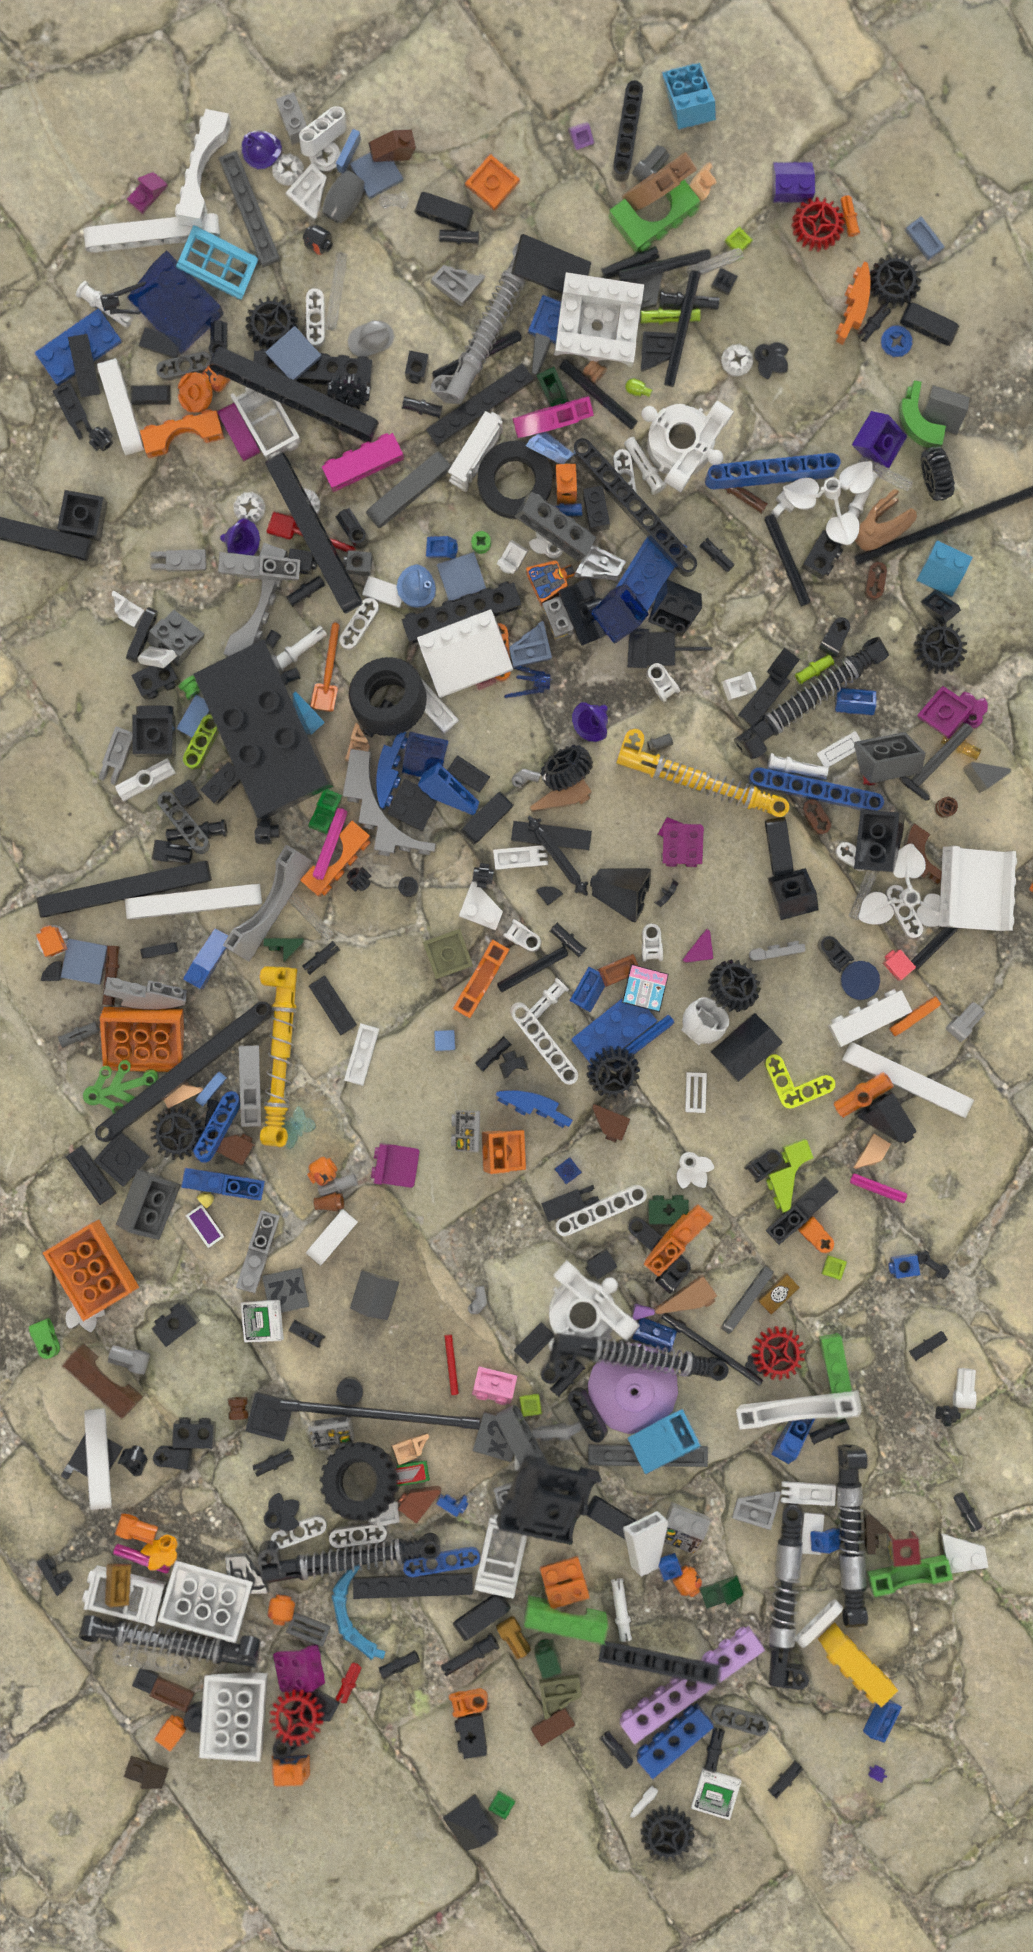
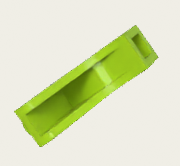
[766,1139,814,1212]

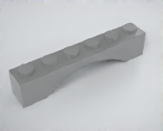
[224,543,288,657]
[223,845,312,961]

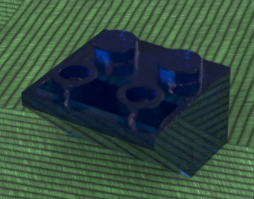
[591,584,649,644]
[402,732,449,777]

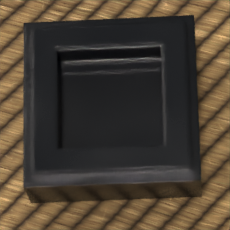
[132,1666,159,1694]

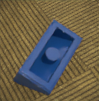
[835,688,876,715]
[569,967,605,1012]
[632,1318,677,1353]
[863,1700,902,1743]

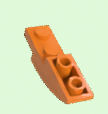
[835,261,870,345]
[644,1204,713,1277]

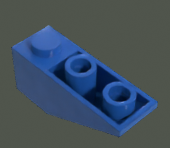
[771,1418,815,1464]

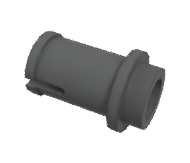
[647,733,673,753]

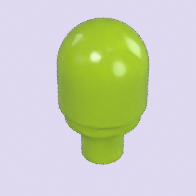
[625,378,652,397]

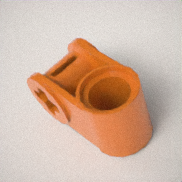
[798,1216,834,1253]
[448,1688,488,1717]

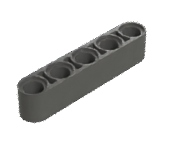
[366,451,451,528]
[496,1405,561,1494]

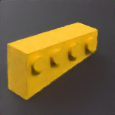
[818,1622,899,1707]

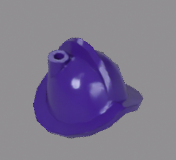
[241,131,282,169]
[220,518,260,556]
[572,702,608,742]

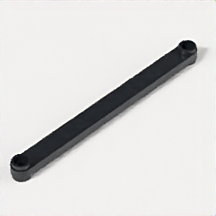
[95,1001,273,1142]

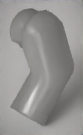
[468,1286,487,1314]

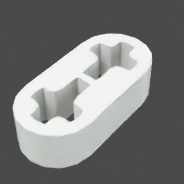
[835,842,864,871]

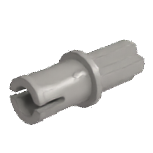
[318,1173,358,1196]

